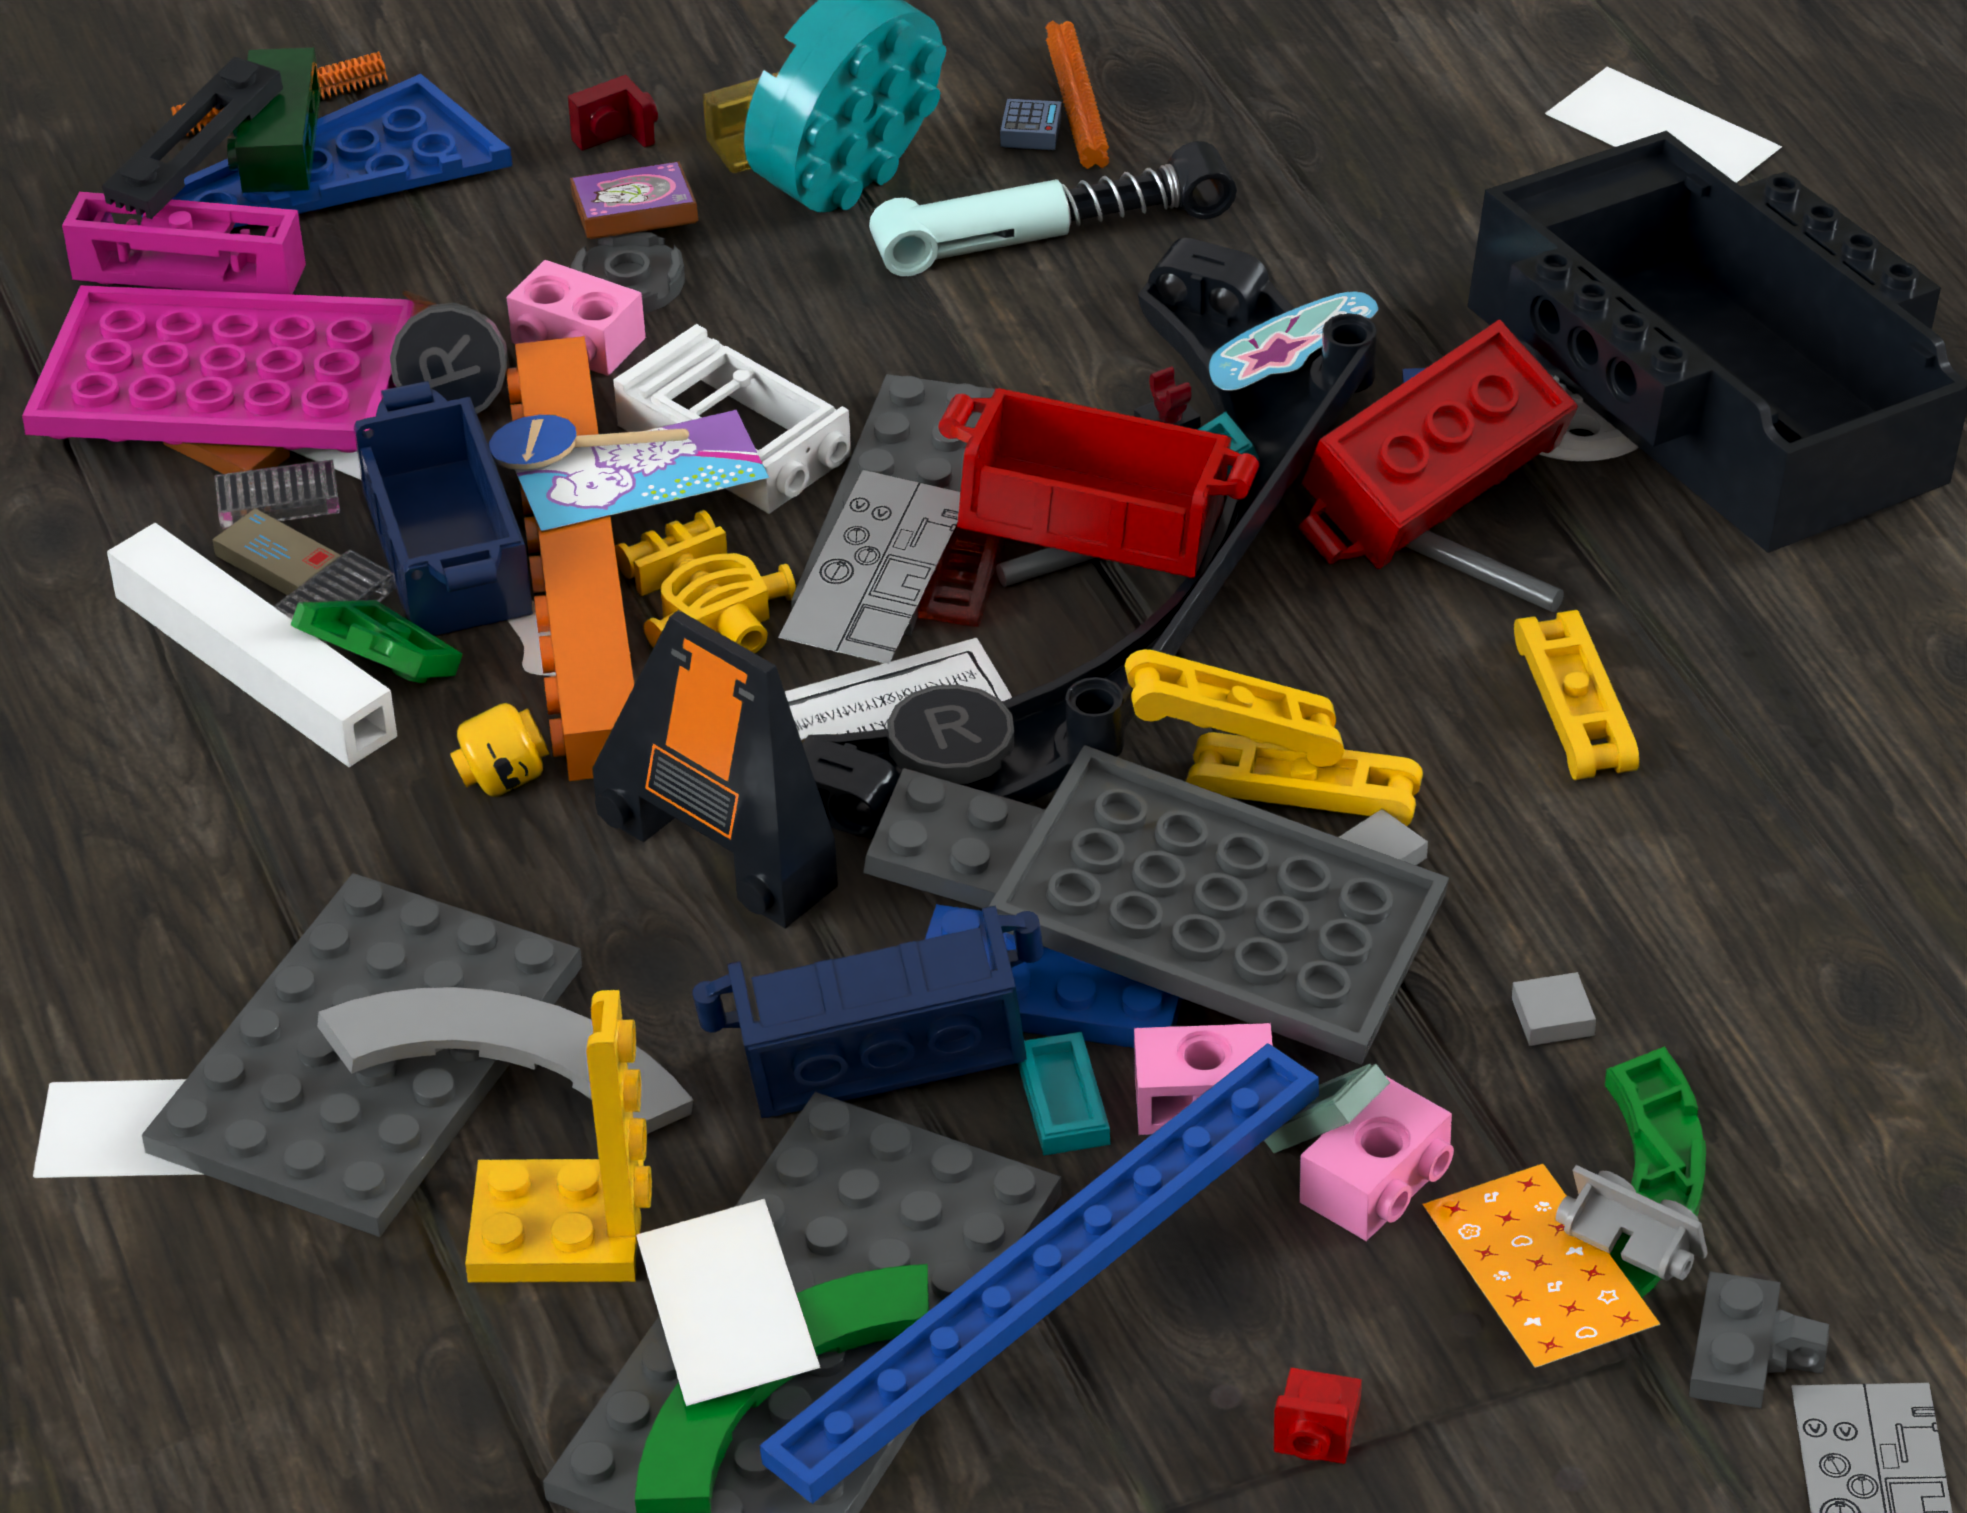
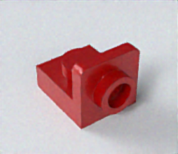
[1274,1368,1362,1464]

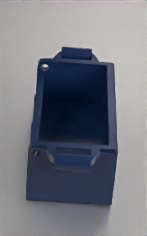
[354,381,533,636]
[692,905,1043,1118]

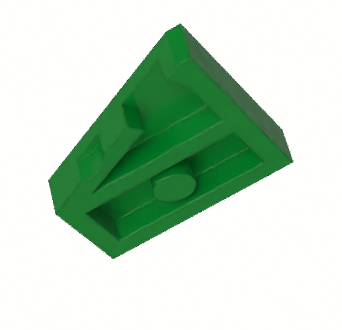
[290,600,463,683]

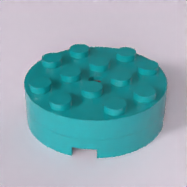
[744,0,946,212]

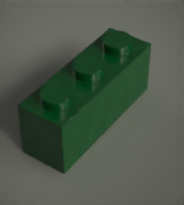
[227,47,321,193]

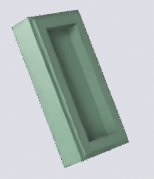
[1264,1064,1390,1153]

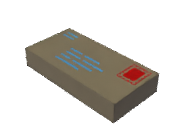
[212,508,343,602]

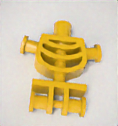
[615,510,796,653]

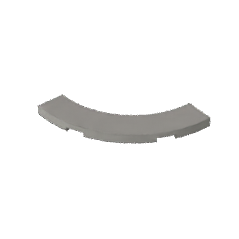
[317,987,694,1134]

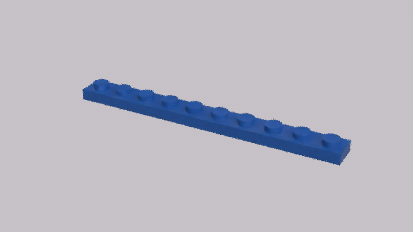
[759,1043,1319,1504]

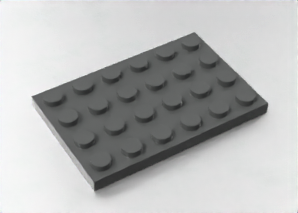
[989,745,1449,1065]
[142,873,582,1237]

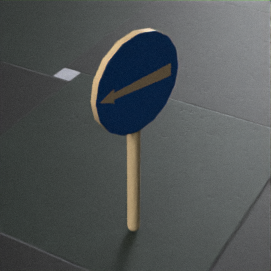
[489,415,689,470]

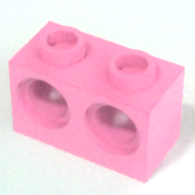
[507,260,646,376]

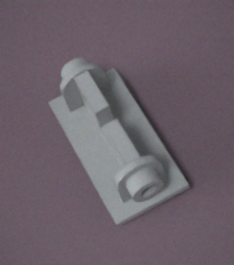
[1556,1165,1708,1281]

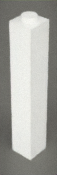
[107,523,397,767]

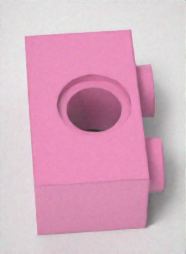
[1134,1023,1273,1135]
[1300,1076,1454,1241]

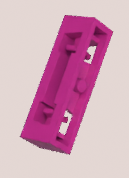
[62,191,306,294]

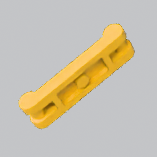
[1514,610,1639,780]
[1125,649,1344,767]
[1186,732,1423,826]

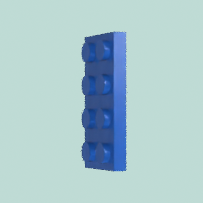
[925,904,1183,1048]

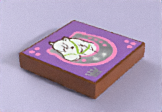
[570,161,699,239]

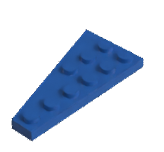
[142,74,512,228]

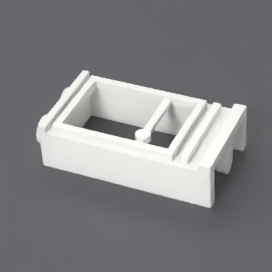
[613,324,851,514]

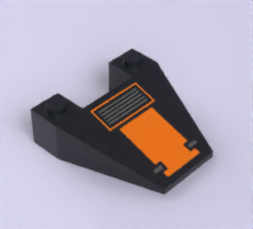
[592,610,838,929]

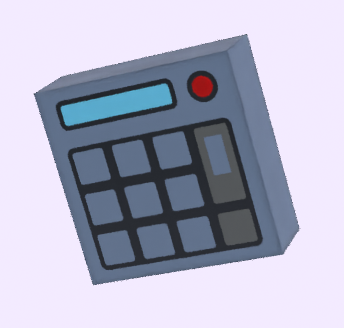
[1000,99,1062,150]

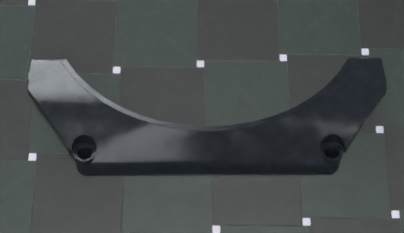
[801,238,1377,838]

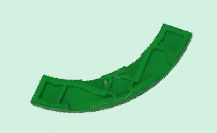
[1605,1046,1706,1298]
[635,1264,929,1513]

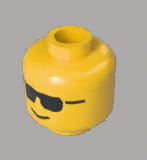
[450,703,550,797]

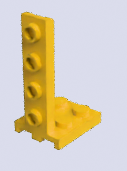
[465,990,652,1282]

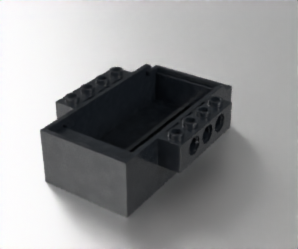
[1467,130,1967,553]

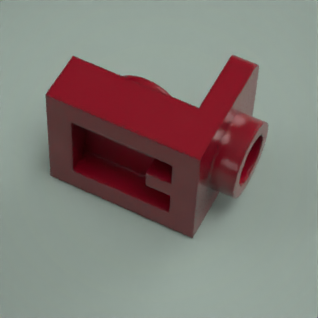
[568,74,658,151]

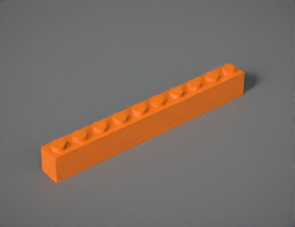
[506,336,634,781]

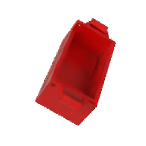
[1298,319,1579,569]
[938,388,1259,578]

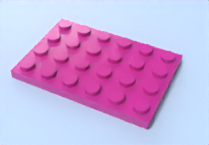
[22,285,413,453]

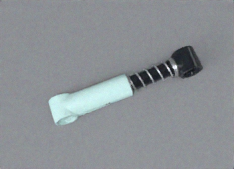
[869,141,1237,276]

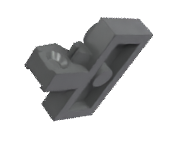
[1689,1271,1829,1409]

